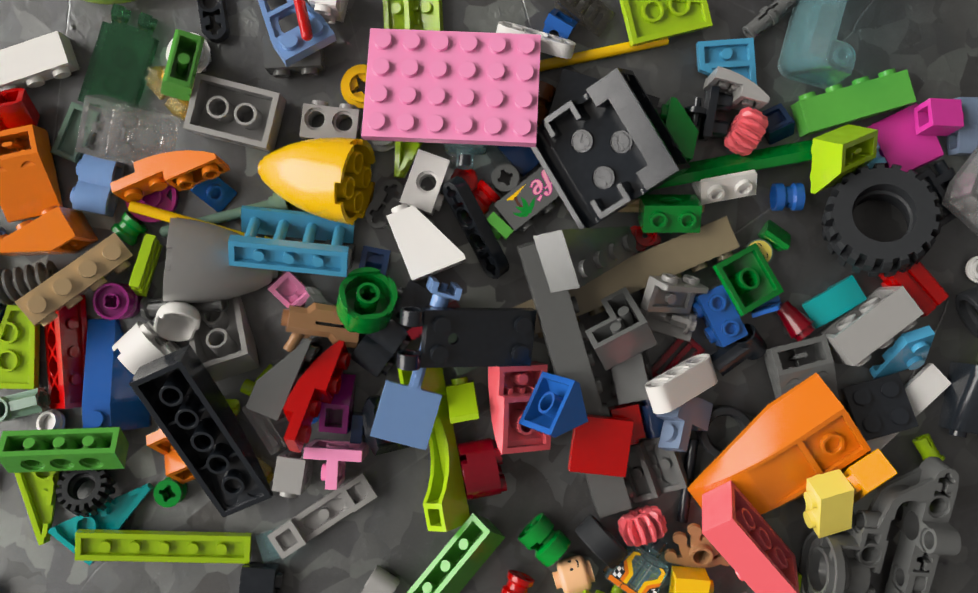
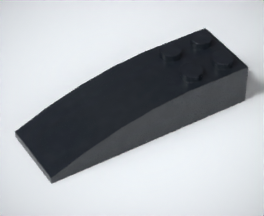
[129,345,273,517]

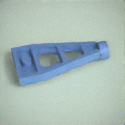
[258,0,337,67]

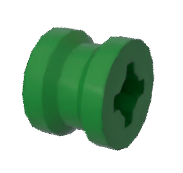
[111,211,148,246]
[153,477,188,507]

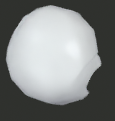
[154,301,201,342]

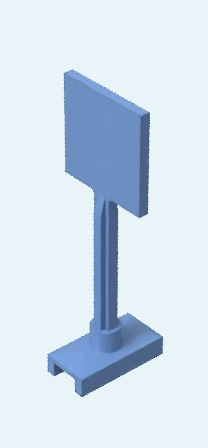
[370,275,463,450]

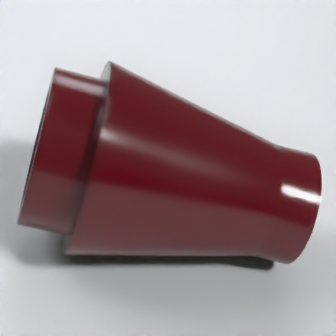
[775,300,816,342]

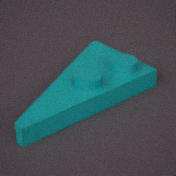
[48,483,154,565]

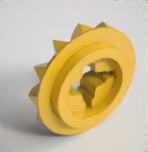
[341,64,367,110]

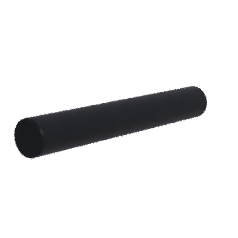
[676,438,699,523]

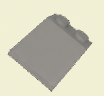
[189,296,260,382]

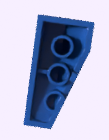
[82,319,152,431]

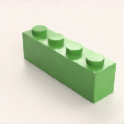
[791,68,917,137]
[407,513,505,593]

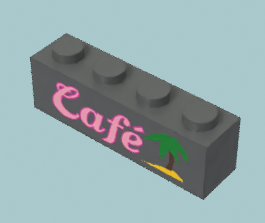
[494,167,560,233]

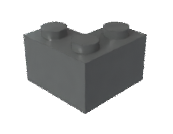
[585,287,657,371]

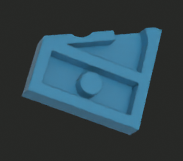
[869,325,935,379]

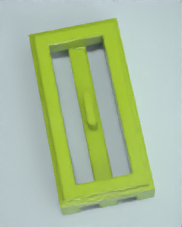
[128,234,163,297]

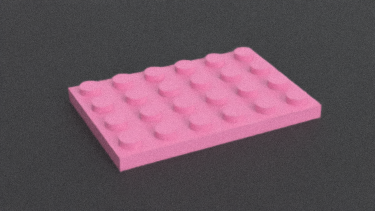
[361,28,541,147]

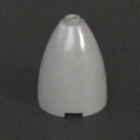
[163,217,278,303]

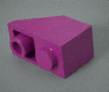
[318,373,356,434]

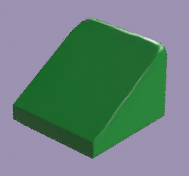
[757,220,791,251]

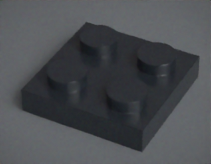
[841,373,919,441]

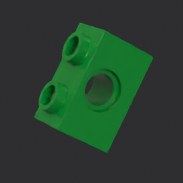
[638,194,702,233]

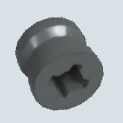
[491,164,519,194]

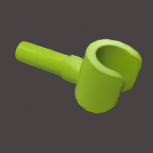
[240,364,274,396]

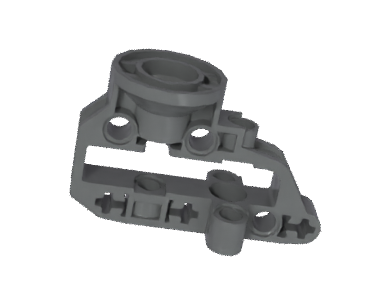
[799,456,962,593]

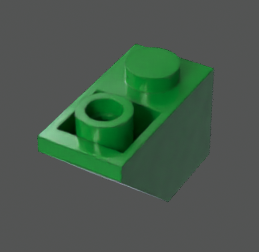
[660,97,699,162]

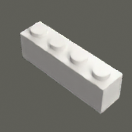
[0,31,80,92]

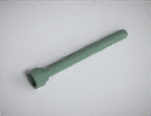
[159,192,291,237]

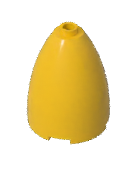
[258,137,376,225]

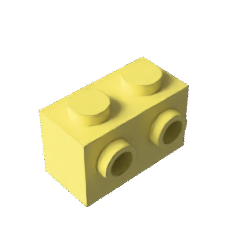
[803,469,855,538]

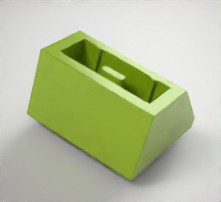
[810,124,878,194]

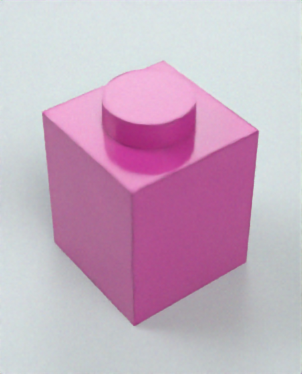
[913,98,964,136]

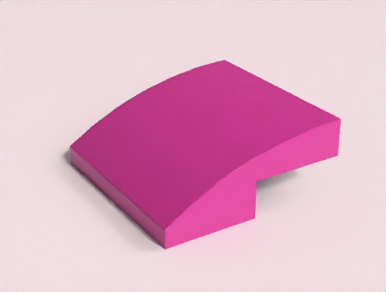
[867,103,944,173]

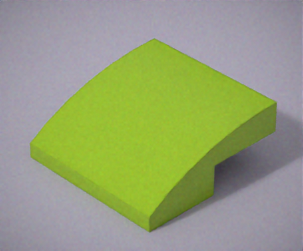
[382,0,444,31]

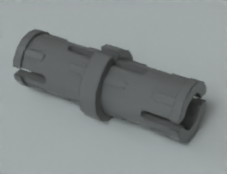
[742,0,796,41]

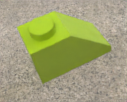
[446,376,480,424]

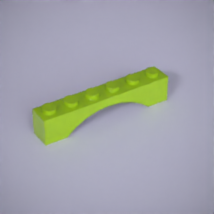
[398,368,470,532]

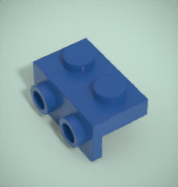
[692,285,748,347]

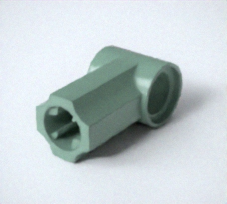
[0,387,51,422]

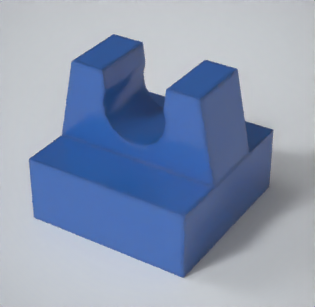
[543,8,578,39]

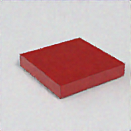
[568,414,634,477]

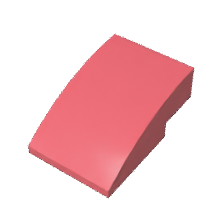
[488,361,551,455]

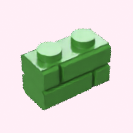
[160,29,205,101]

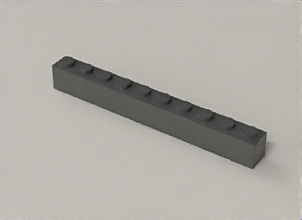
[517,241,634,518]

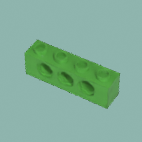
[0,427,129,473]

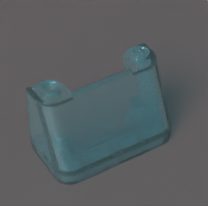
[778,0,856,89]

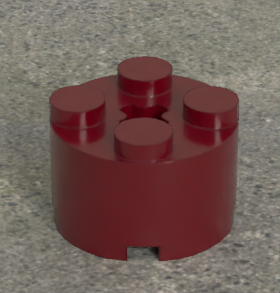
[457,438,507,500]

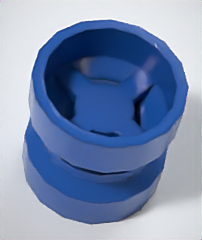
[769,183,806,211]

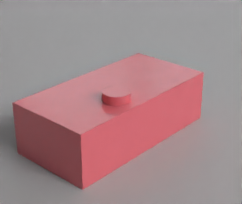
[702,481,800,593]

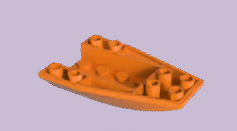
[687,373,871,515]

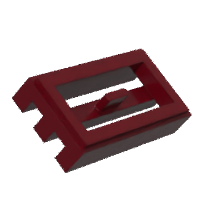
[651,337,705,378]

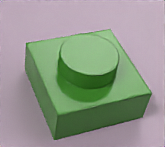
[486,211,514,241]

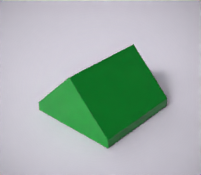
[713,243,784,316]

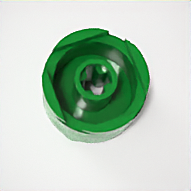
[336,267,398,334]

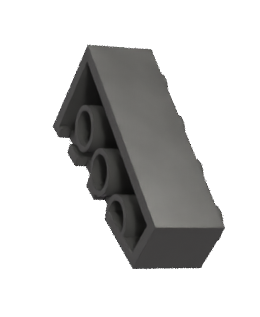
[533,226,637,293]

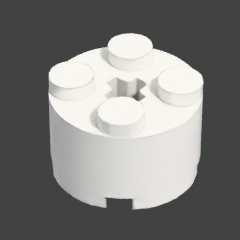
[112,320,180,375]

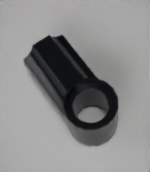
[710,323,767,376]

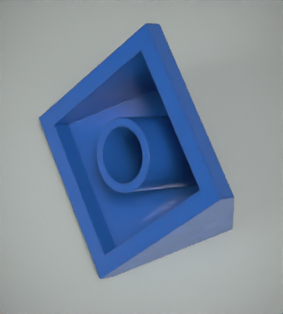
[519,371,588,438]

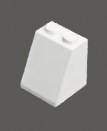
[386,203,467,282]

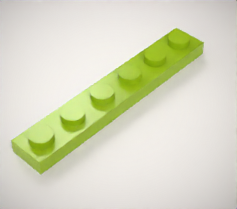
[75,529,252,564]

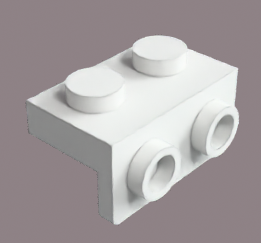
[691,169,758,205]

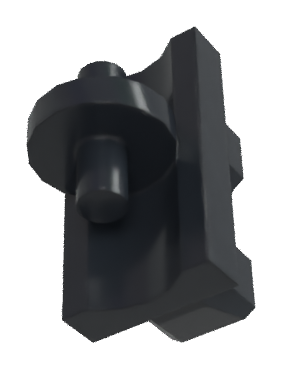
[684,86,733,142]

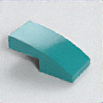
[802,274,867,329]

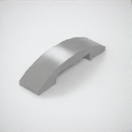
[267,473,378,560]

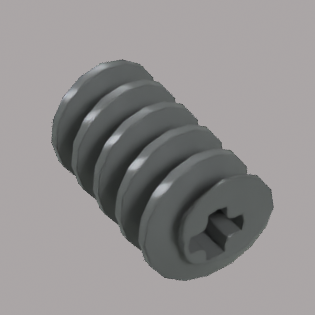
[0,260,58,305]

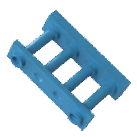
[228,205,355,277]

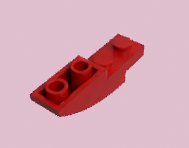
[283,340,351,453]

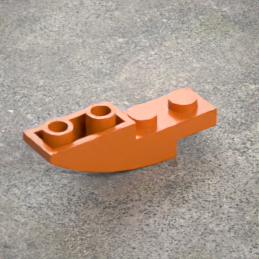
[110,150,230,203]

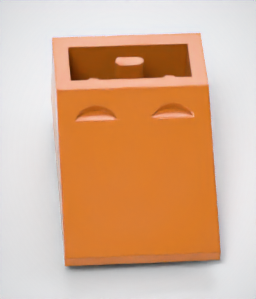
[0,124,63,223]
[0,205,98,256]

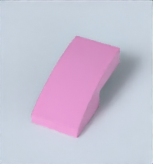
[267,271,310,308]

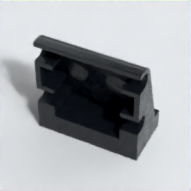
[531,68,691,229]

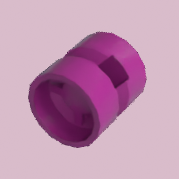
[92,283,142,320]

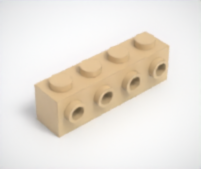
[15,233,133,327]

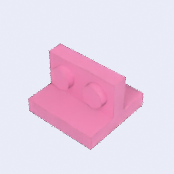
[303,439,369,490]

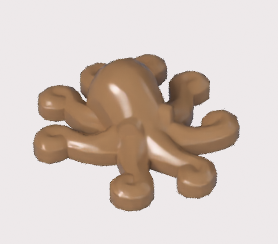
[664,523,730,568]

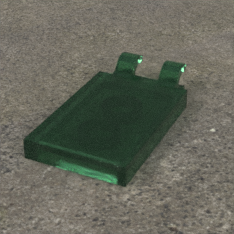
[77,3,159,119]

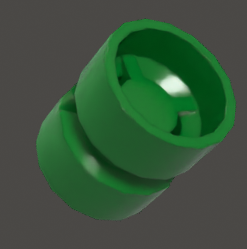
[518,513,571,567]

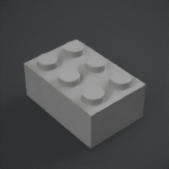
[183,73,287,153]
[814,286,924,366]

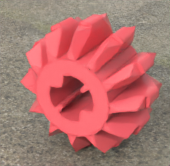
[724,106,768,157]
[617,505,668,547]

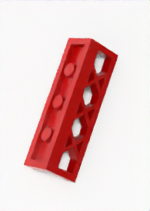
[44,295,87,409]

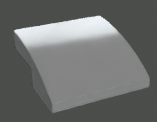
[703,66,770,111]

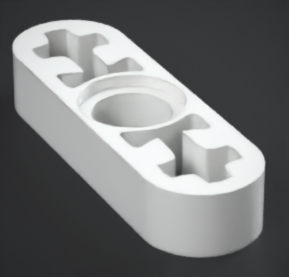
[496,21,576,59]

